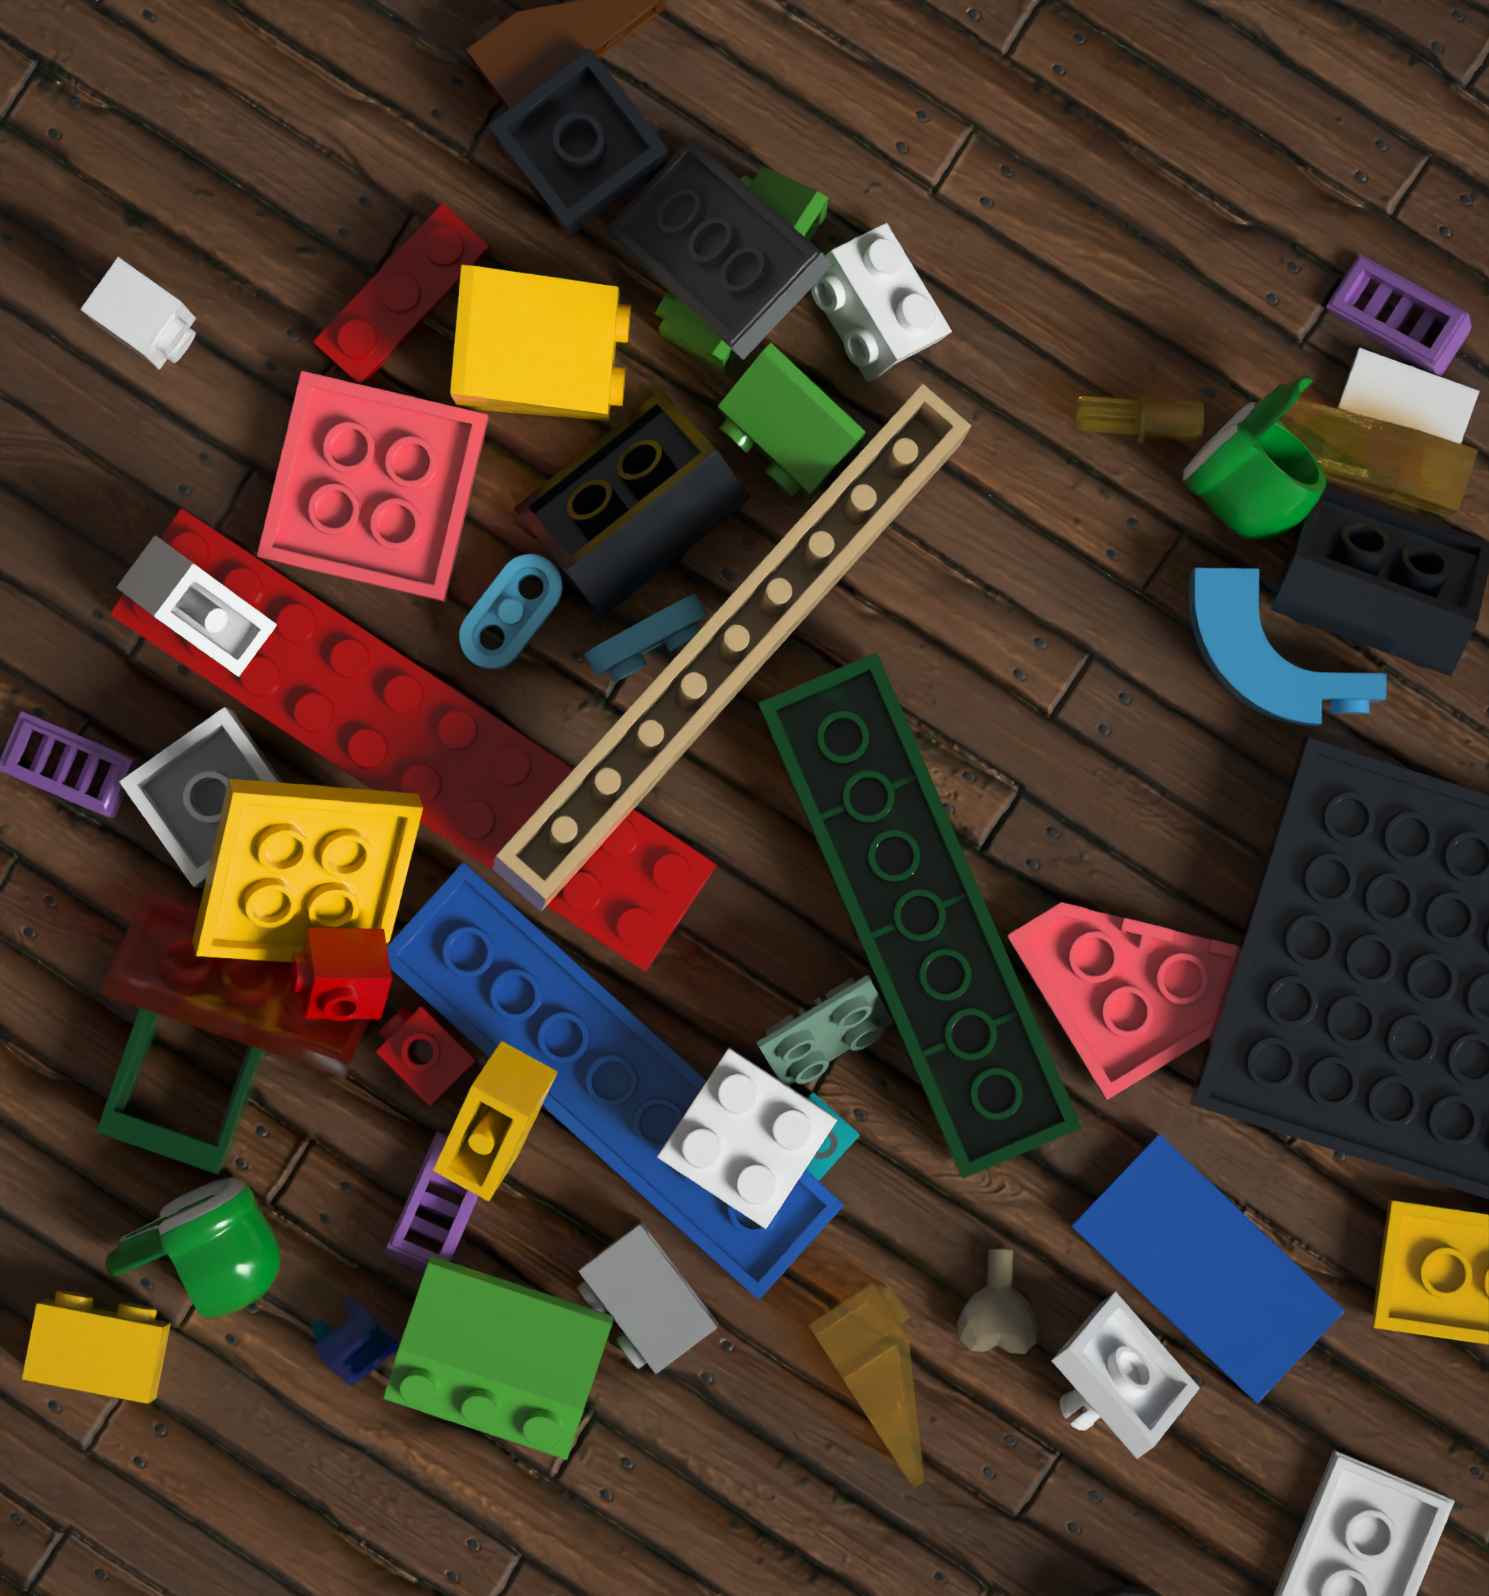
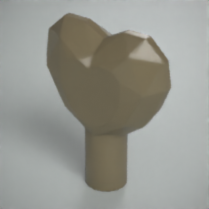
[956,1249,1039,1354]

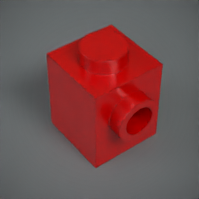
[290,928,392,1021]
[376,1006,479,1106]

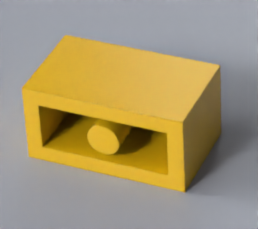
[433,1041,558,1202]
[22,1290,171,1404]

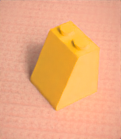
[450,265,631,421]

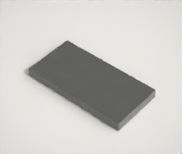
[605,137,834,360]

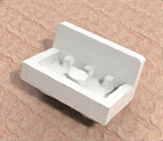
[811,223,952,381]

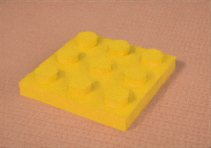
[192,779,423,962]

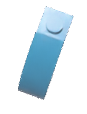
[1189,568,1387,727]

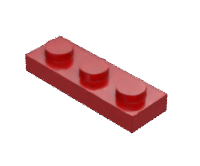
[313,203,491,385]

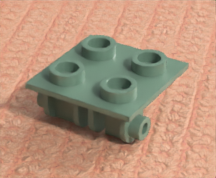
[756,975,894,1086]

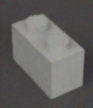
[577,1221,718,1374]

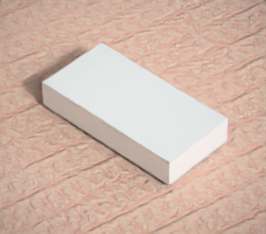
[1336,348,1479,453]

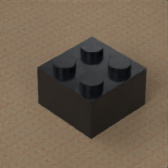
[488,48,669,239]

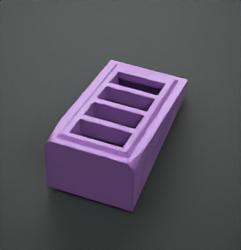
[1326,254,1472,377]
[0,711,140,819]
[384,1132,478,1273]

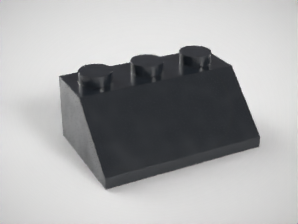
[513,390,751,617]
[1271,482,1489,677]

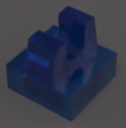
[311,1295,400,1387]

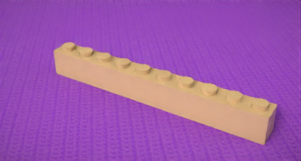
[492,384,971,912]

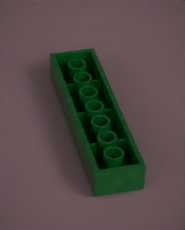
[758,652,1082,1179]

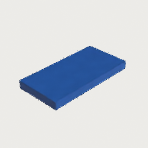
[1070,1133,1345,1403]

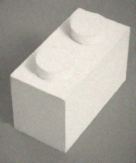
[80,257,196,370]

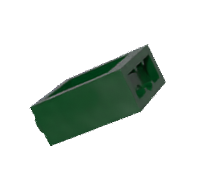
[96,978,275,1174]

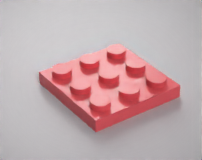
[257,371,489,602]

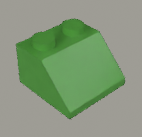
[718,343,865,500]

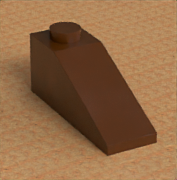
[466,0,667,110]

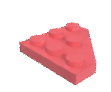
[1005,902,1238,1100]

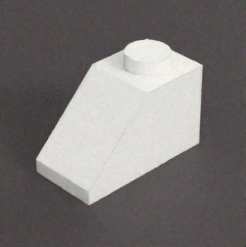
[116,535,277,677]

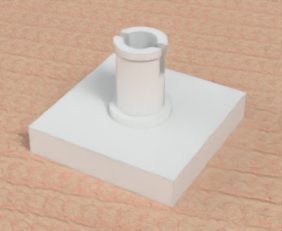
[1051,1292,1200,1459]

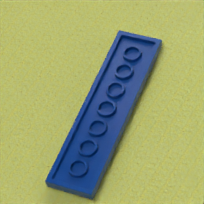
[387,862,844,1300]

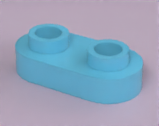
[459,554,563,670]
[584,594,709,682]

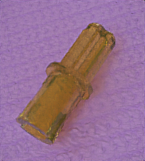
[1075,392,1204,443]

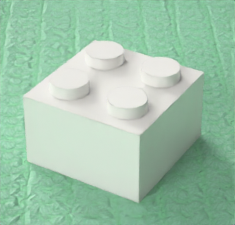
[119,707,284,888]
[657,1047,837,1229]

